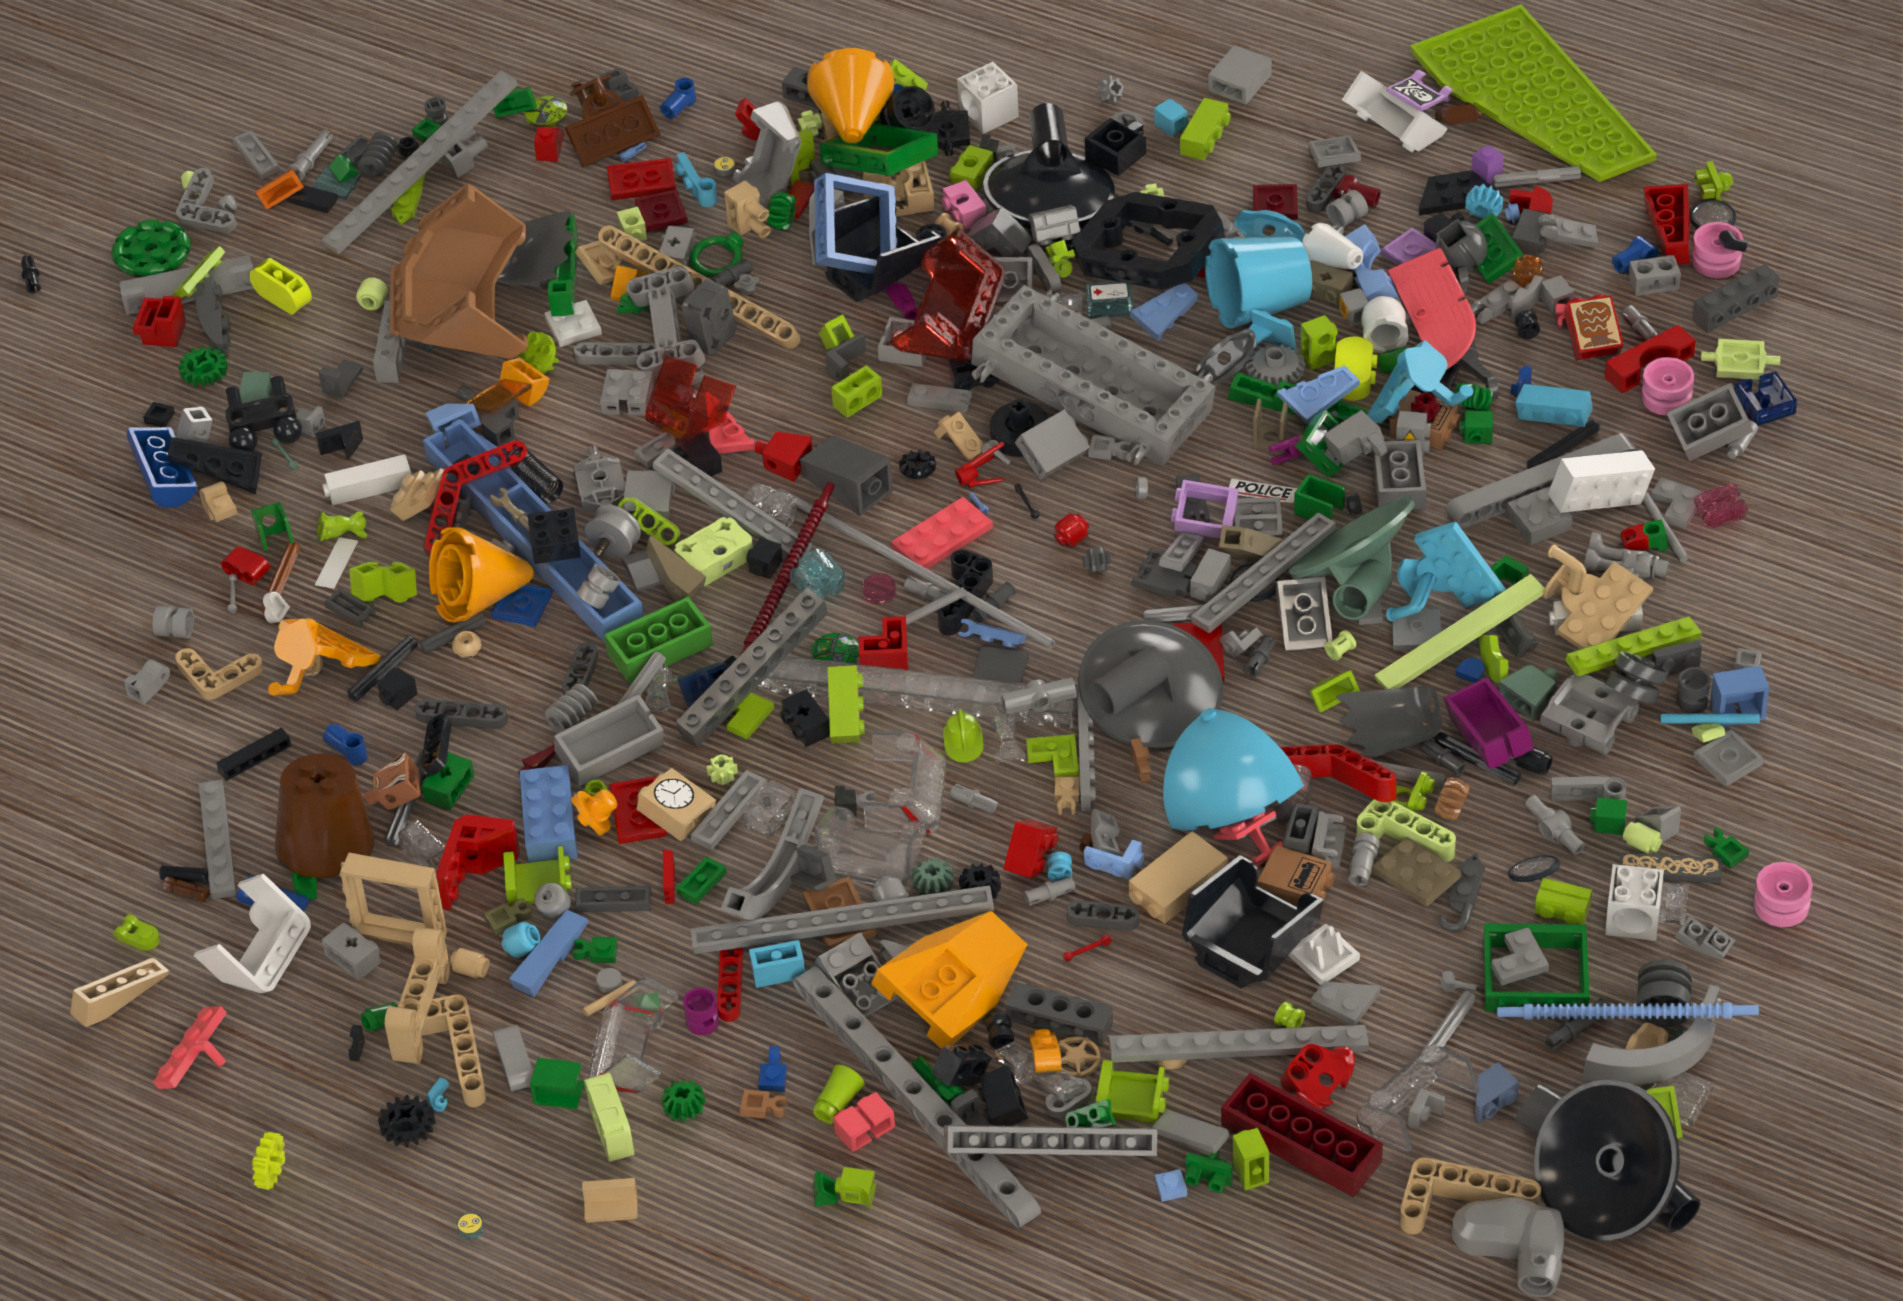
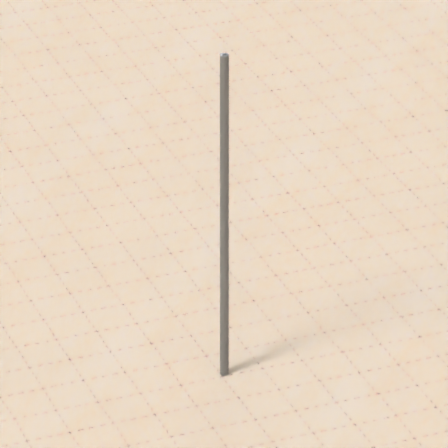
[776,488,1056,649]

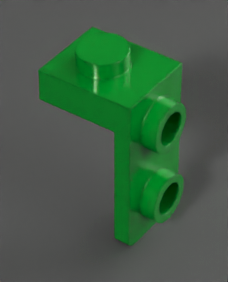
[1491,555,1529,585]

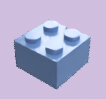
[1710,666,1769,727]

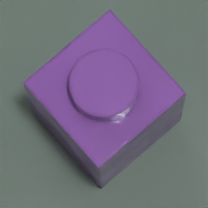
[1472,145,1504,183]

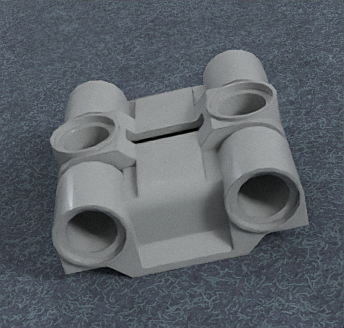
[1540,673,1639,755]

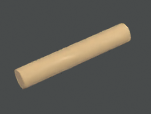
[583,980,638,1017]

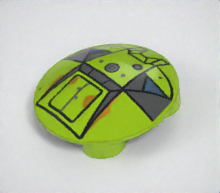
[524,96,567,128]

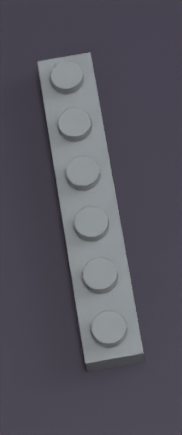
[1077,685,1096,812]
[198,779,236,900]

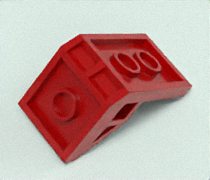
[436,814,520,910]

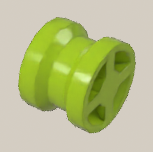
[1274,1001,1305,1028]

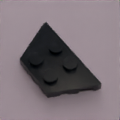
[1419,170,1503,216]

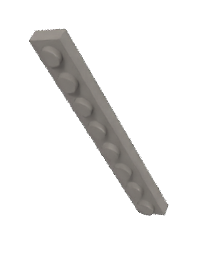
[653,448,812,560]
[1191,513,1336,633]

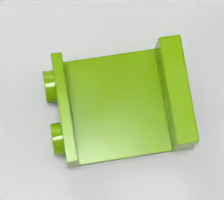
[503,846,572,906]

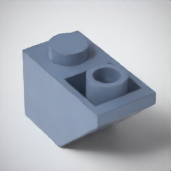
[1475,1062,1519,1124]

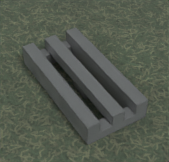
[324,588,375,627]

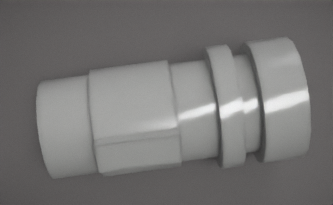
[1348,833,1380,886]

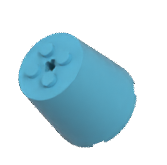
[1205,237,1312,328]

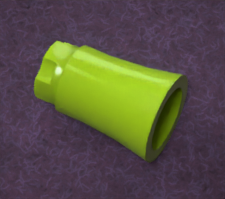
[813,1065,865,1124]

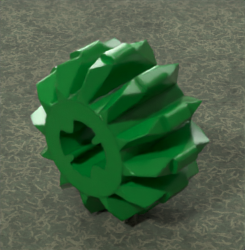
[767,192,797,230]
[1454,383,1493,411]
[661,1078,706,1123]

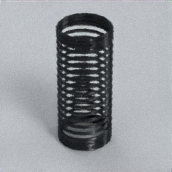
[510,450,563,504]

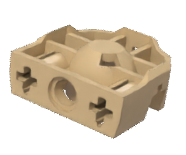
[863,161,934,216]

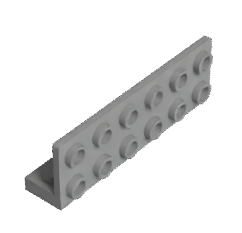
[119,255,254,315]

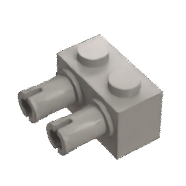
[428,128,488,178]

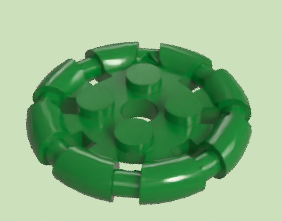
[112,219,191,277]

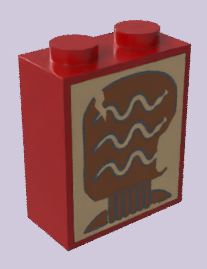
[1564,294,1624,361]

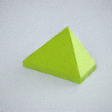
[1309,670,1360,713]

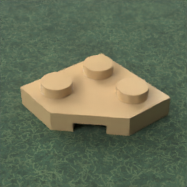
[575,237,622,285]

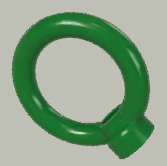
[690,231,744,278]

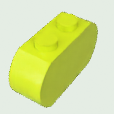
[249,258,312,315]
[1334,336,1377,401]

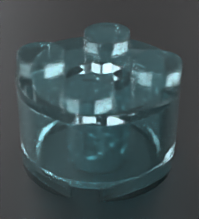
[790,549,845,600]

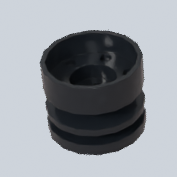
[879,86,935,131]

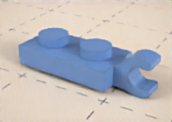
[958,619,1026,648]

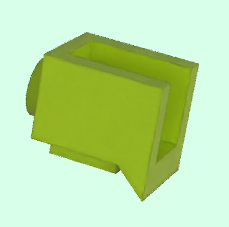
[818,314,854,350]
[835,1167,876,1210]

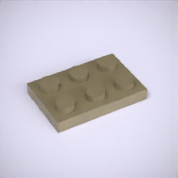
[1372,837,1461,907]

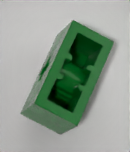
[422,752,474,810]

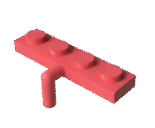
[153,1006,227,1089]

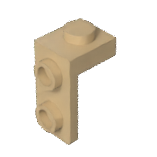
[934,412,984,461]

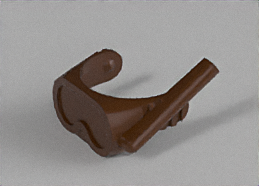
[1435,102,1483,125]

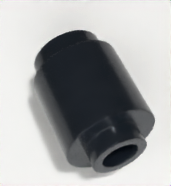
[1514,747,1553,775]

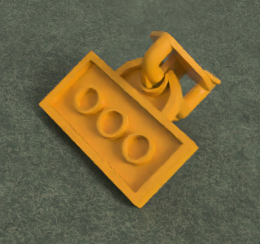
[268,618,381,696]

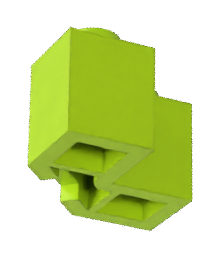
[349,562,417,602]

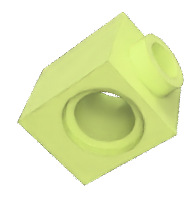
[617,207,647,241]

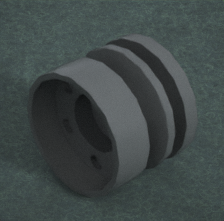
[1637,959,1692,1027]

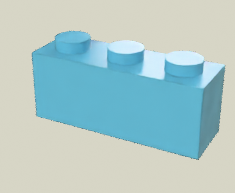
[1515,384,1593,427]

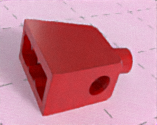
[755,431,813,482]

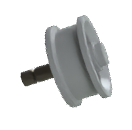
[585,505,641,559]

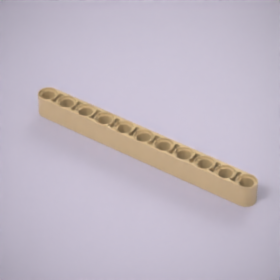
[598,225,800,349]

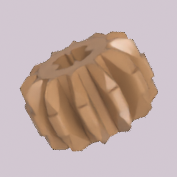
[1434,777,1470,821]

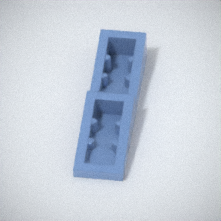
[509,910,589,998]

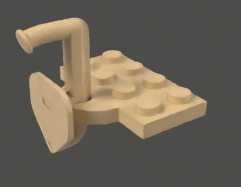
[1543,544,1653,650]

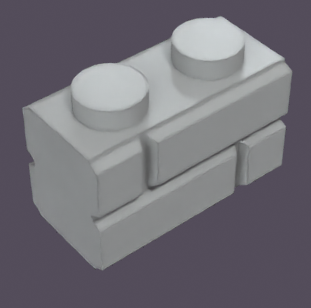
[1029,205,1080,245]

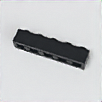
[216,727,291,781]

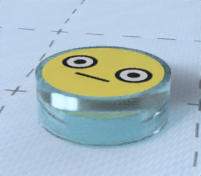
[457,1213,484,1240]

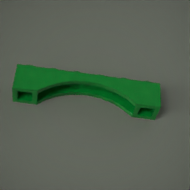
[548,214,578,316]

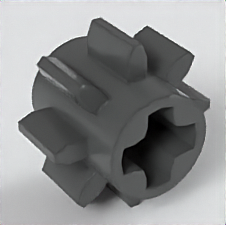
[1082,547,1112,573]

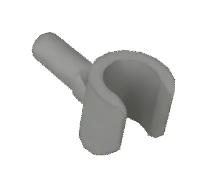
[981,440,1011,466]
[1440,971,1477,992]

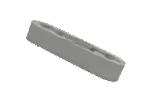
[1026,243,1061,293]

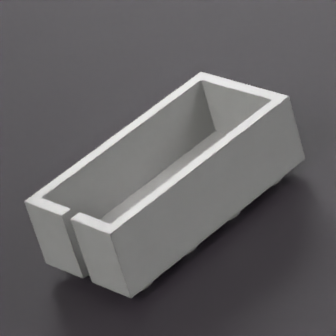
[554,694,663,787]

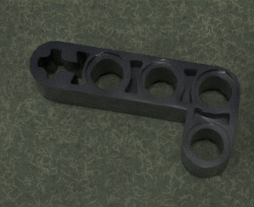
[937,549,993,636]

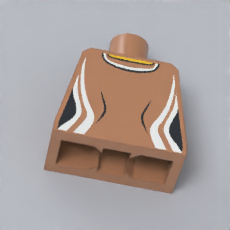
[364,752,420,810]

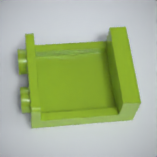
[1096,1060,1169,1123]

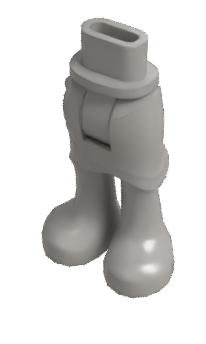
[1584,532,1669,579]

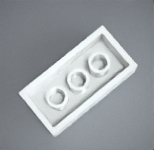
[1548,450,1655,513]

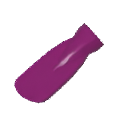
[885,284,920,320]

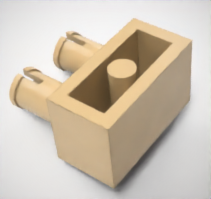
[724,180,771,238]

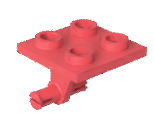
[1213,811,1283,868]

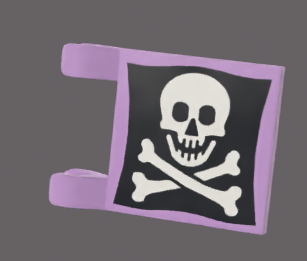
[1386,70,1453,111]

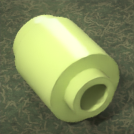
[1623,822,1662,854]

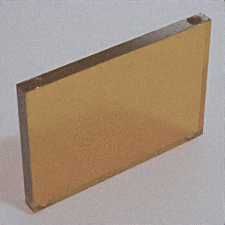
[463,379,532,414]

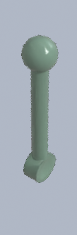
[271,437,299,470]

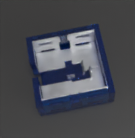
[1734,371,1797,426]

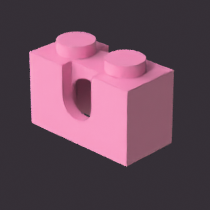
[941,180,987,231]

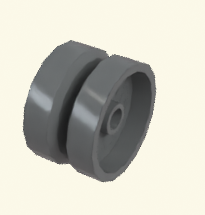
[1606,651,1669,704]

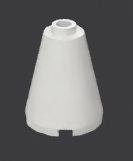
[1302,223,1363,269]

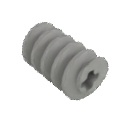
[545,684,598,734]

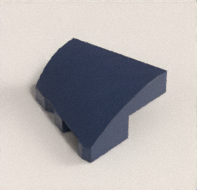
[677,663,728,708]

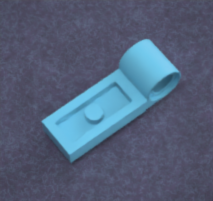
[675,152,718,207]

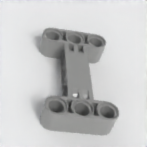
[626,266,705,380]

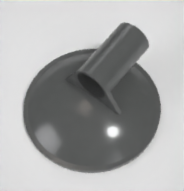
[1078,620,1223,750]

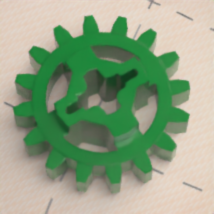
[178,346,228,387]

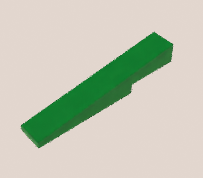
[1227,372,1368,424]

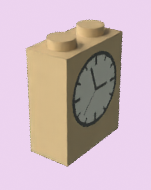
[637,768,716,841]

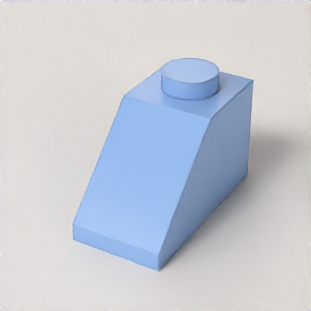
[426,404,481,441]

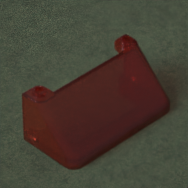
[889,228,1005,362]

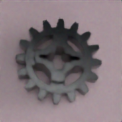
[378,1095,436,1147]

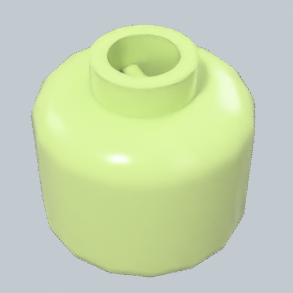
[356,278,388,310]

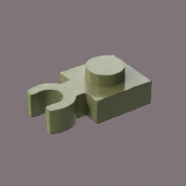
[484,899,532,936]

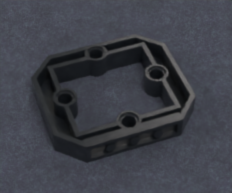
[1072,192,1225,290]

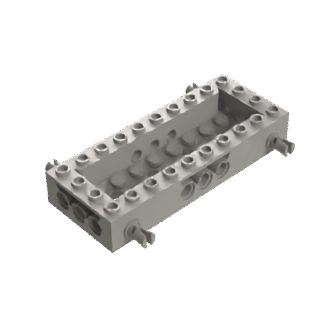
[971,285,1215,466]

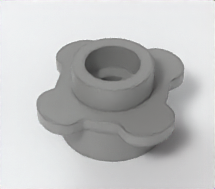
[734,273,760,295]

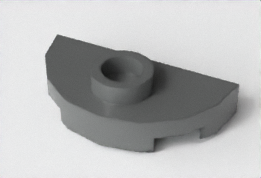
[333,134,368,165]

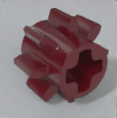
[1411,393,1440,421]

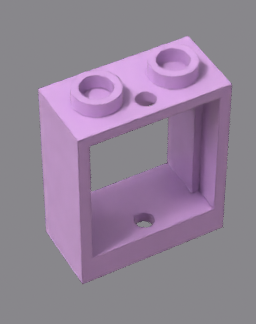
[1171,480,1239,539]

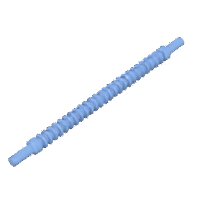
[1497,1002,1759,1020]

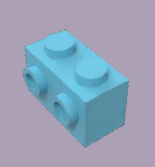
[749,940,805,988]

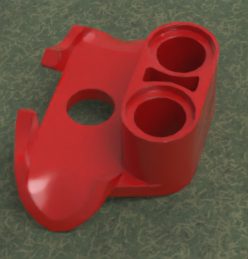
[1280,1043,1355,1110]

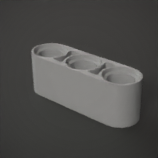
[492,1025,533,1092]

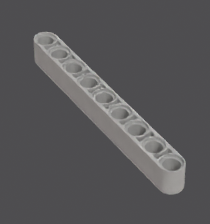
[1446,433,1638,528]

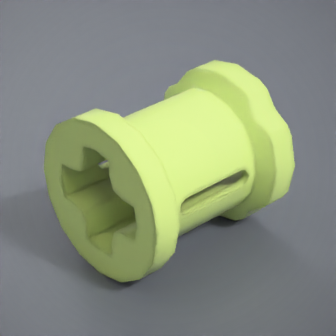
[1324,630,1356,661]

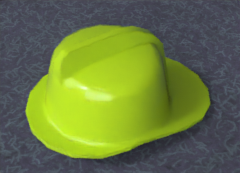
[943,709,984,763]

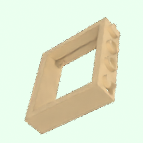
[339,853,447,946]

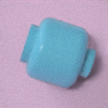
[502,922,540,958]

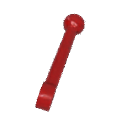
[1063,935,1112,961]

